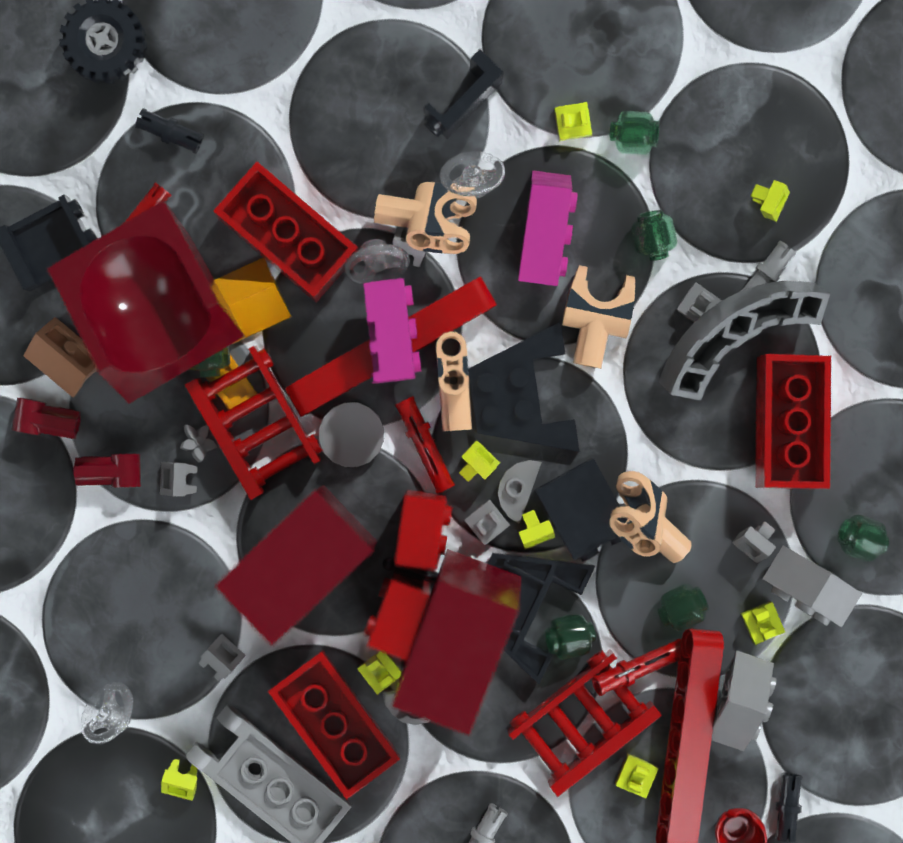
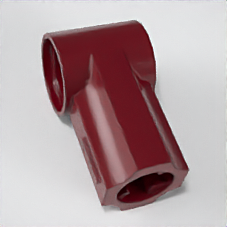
[11,397,81,439]
[74,454,141,488]

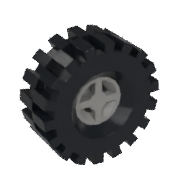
[59,0,147,84]

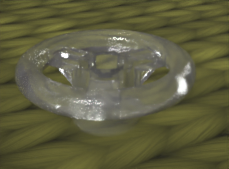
[440,151,505,198]
[344,239,410,284]
[81,682,133,744]

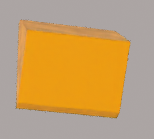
[215,258,292,344]

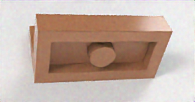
[23,317,97,398]

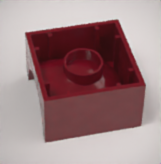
[47,200,245,404]
[214,485,378,646]
[391,549,521,736]

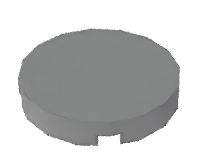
[319,403,384,467]

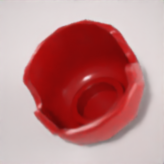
[714,808,767,843]

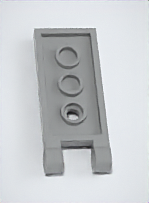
[185,704,352,843]

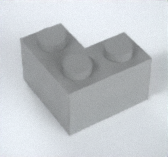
[763,545,862,627]
[712,651,776,751]

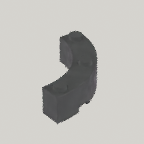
[659,281,830,400]

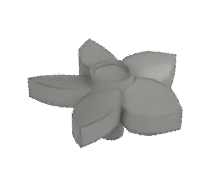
[180,425,217,462]

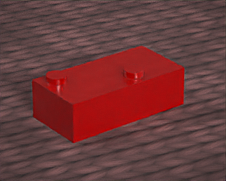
[213,162,359,303]
[755,354,832,489]
[395,490,452,570]
[364,570,432,660]
[268,651,401,800]

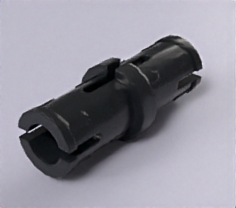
[135,108,204,154]
[775,773,802,843]

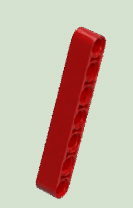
[285,276,497,417]
[656,629,724,843]

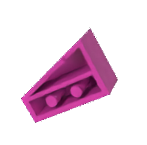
[518,170,578,286]
[364,278,421,384]

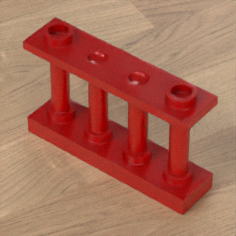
[185,346,323,500]
[508,649,662,797]

